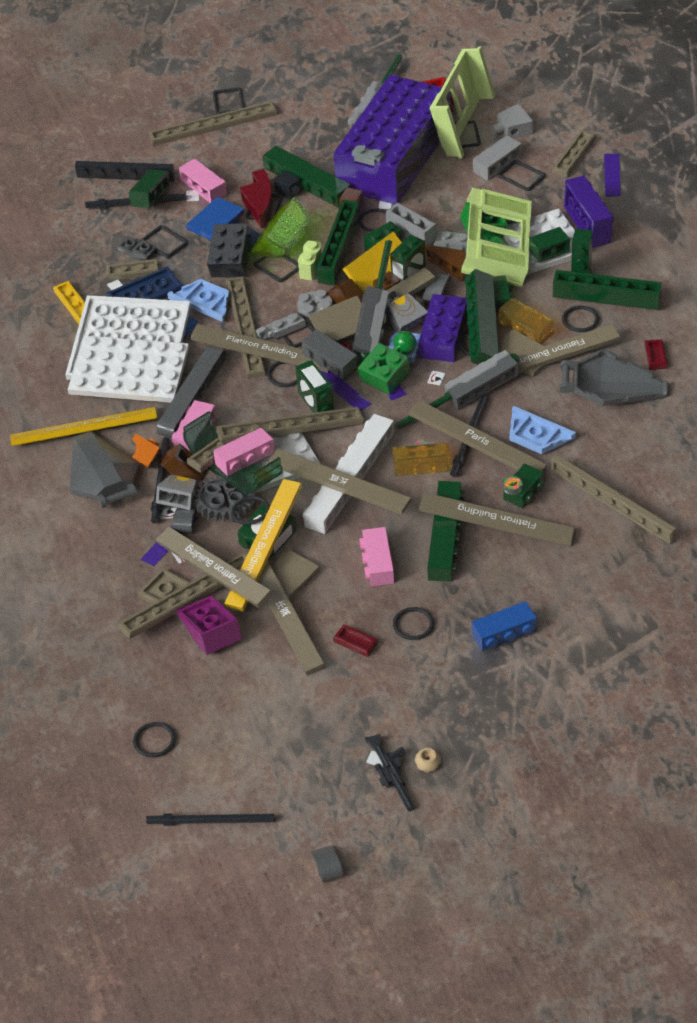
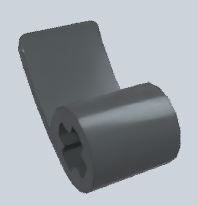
[172,507,197,533]
[311,846,343,882]

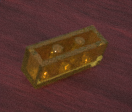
[499,298,554,344]
[392,442,451,476]

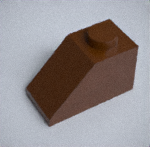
[326,278,363,304]
[161,444,206,481]

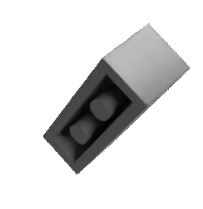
[302,329,357,379]

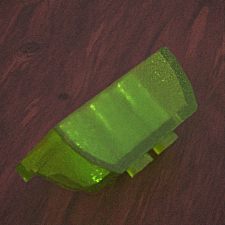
[248,197,311,258]

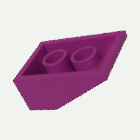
[177,595,242,655]

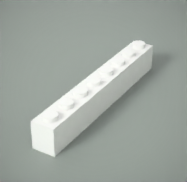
[302,414,394,534]

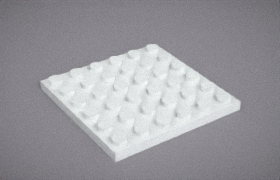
[65,295,191,380]

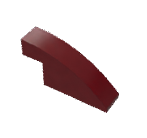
[240,168,273,228]

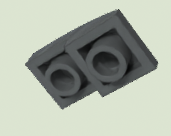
[117,235,156,260]
[422,273,451,303]

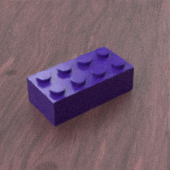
[563,176,614,248]
[418,294,467,362]

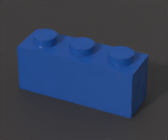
[471,601,537,651]

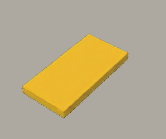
[343,231,402,296]

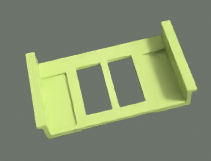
[430,46,495,158]
[461,188,532,288]

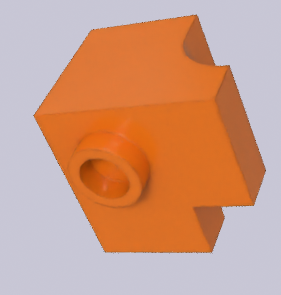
[132,433,161,468]

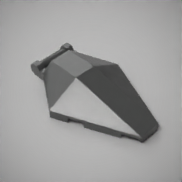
[560,349,667,406]
[70,431,140,508]

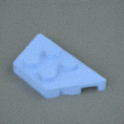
[167,279,230,322]
[509,406,576,454]

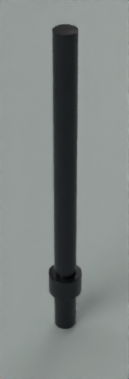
[85,194,186,209]
[450,395,488,477]
[151,437,170,524]
[146,813,275,826]

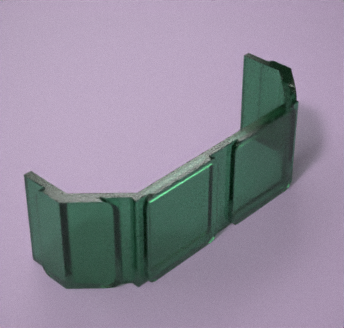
[183,411,283,494]

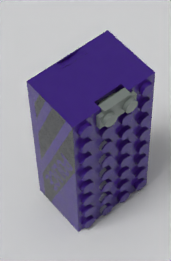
[334,75,451,205]

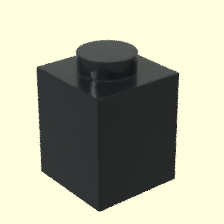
[274,171,301,200]

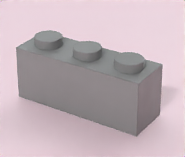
[473,135,522,181]
[386,203,436,245]

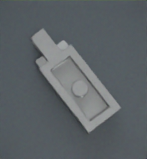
[256,313,306,340]

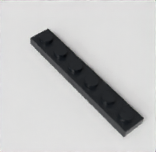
[75,161,175,181]

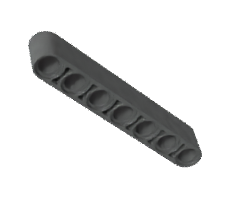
[156,346,226,438]

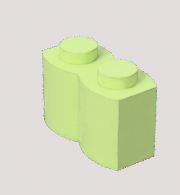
[298,240,322,280]

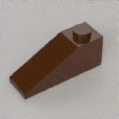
[425,244,468,282]

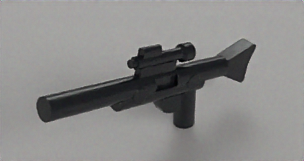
[365,734,415,811]

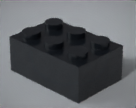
[207,223,251,277]

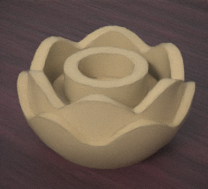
[415,748,441,772]

